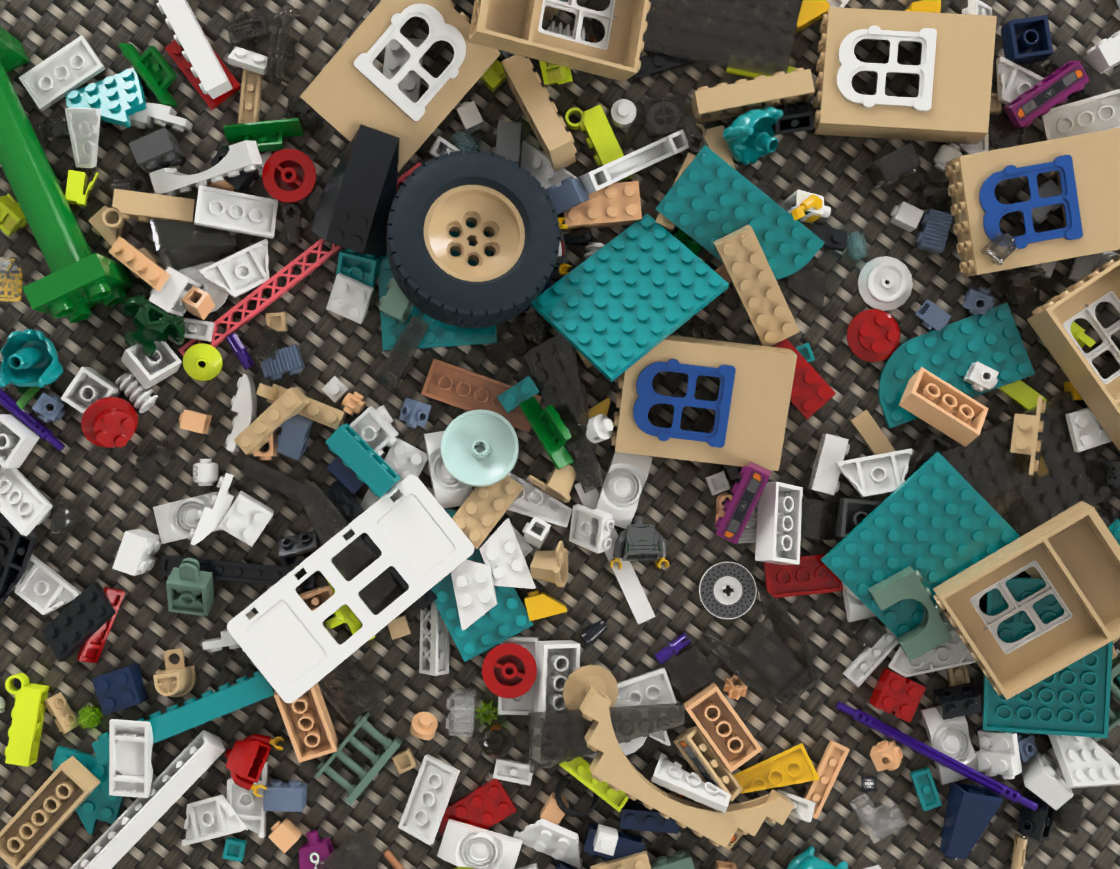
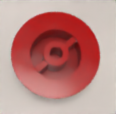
[262,149,316,203]
[847,309,900,362]
[81,397,138,447]
[482,643,537,698]

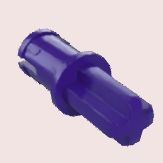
[226,333,256,370]
[655,633,691,664]

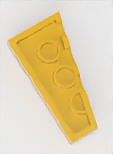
[733,743,820,794]

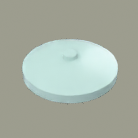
[441,409,519,487]

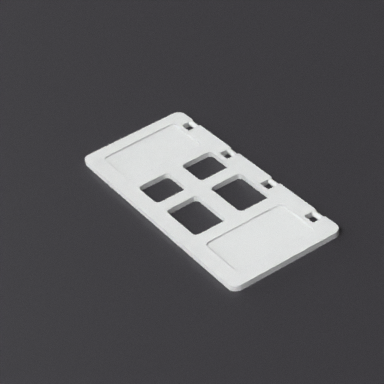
[227,475,474,703]

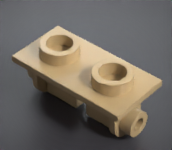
[44,692,80,734]

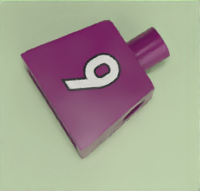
[299,830,340,869]

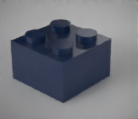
[1000,15,1054,65]
[92,662,149,716]

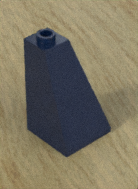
[940,782,1003,860]

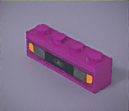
[1003,61,1090,128]
[714,461,772,545]

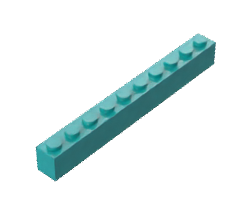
[91,670,275,765]

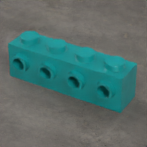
[325,423,401,498]

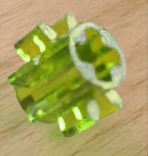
[475,701,498,726]
[77,705,103,730]

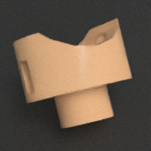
[410,712,438,740]

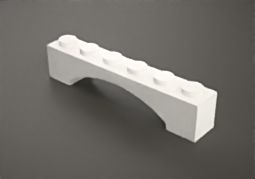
[579,129,690,194]
[149,140,263,196]

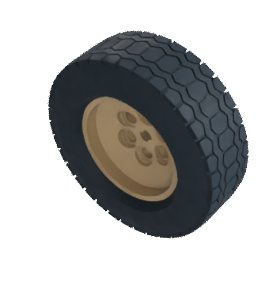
[386,150,560,328]

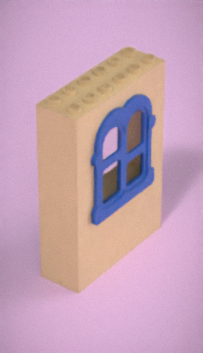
[945,127,1120,277]
[611,335,797,471]

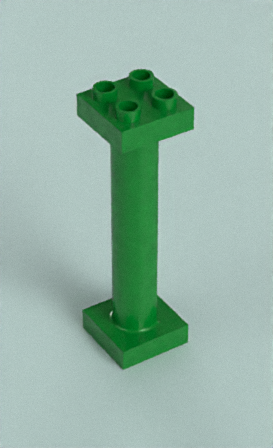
[0,27,136,323]

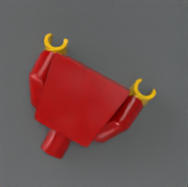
[225,733,285,797]

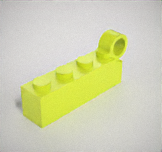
[565,105,632,183]
[5,673,49,767]

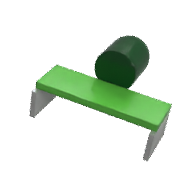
[14,385,50,414]

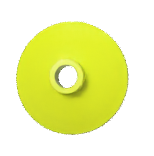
[183,343,223,381]

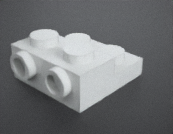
[349,406,399,456]
[569,504,615,554]
[976,729,1022,779]

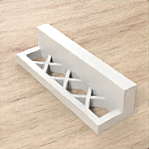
[419,601,450,676]

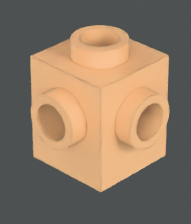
[870,740,903,772]

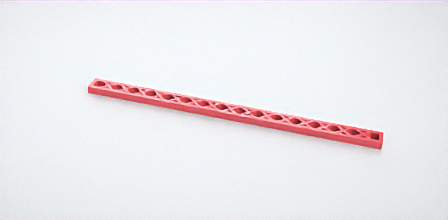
[178,162,421,356]

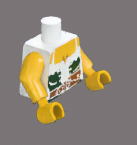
[782,190,831,223]

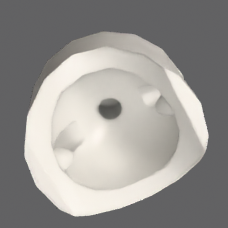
[611,99,636,129]
[586,414,614,443]

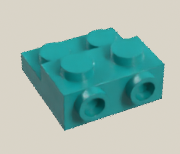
[336,248,381,296]

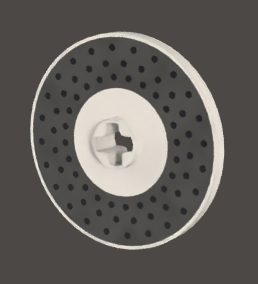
[699,561,757,619]

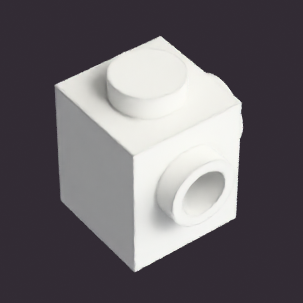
[963,362,999,392]
[522,516,551,549]

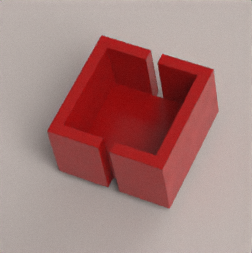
[869,667,926,723]

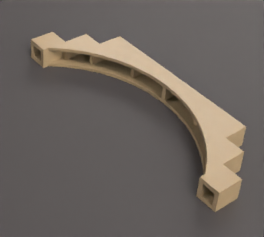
[579,687,795,848]

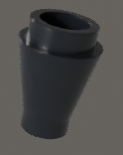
[564,227,593,246]
[579,619,608,646]

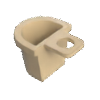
[526,465,578,503]
[530,541,569,587]
[153,648,196,697]

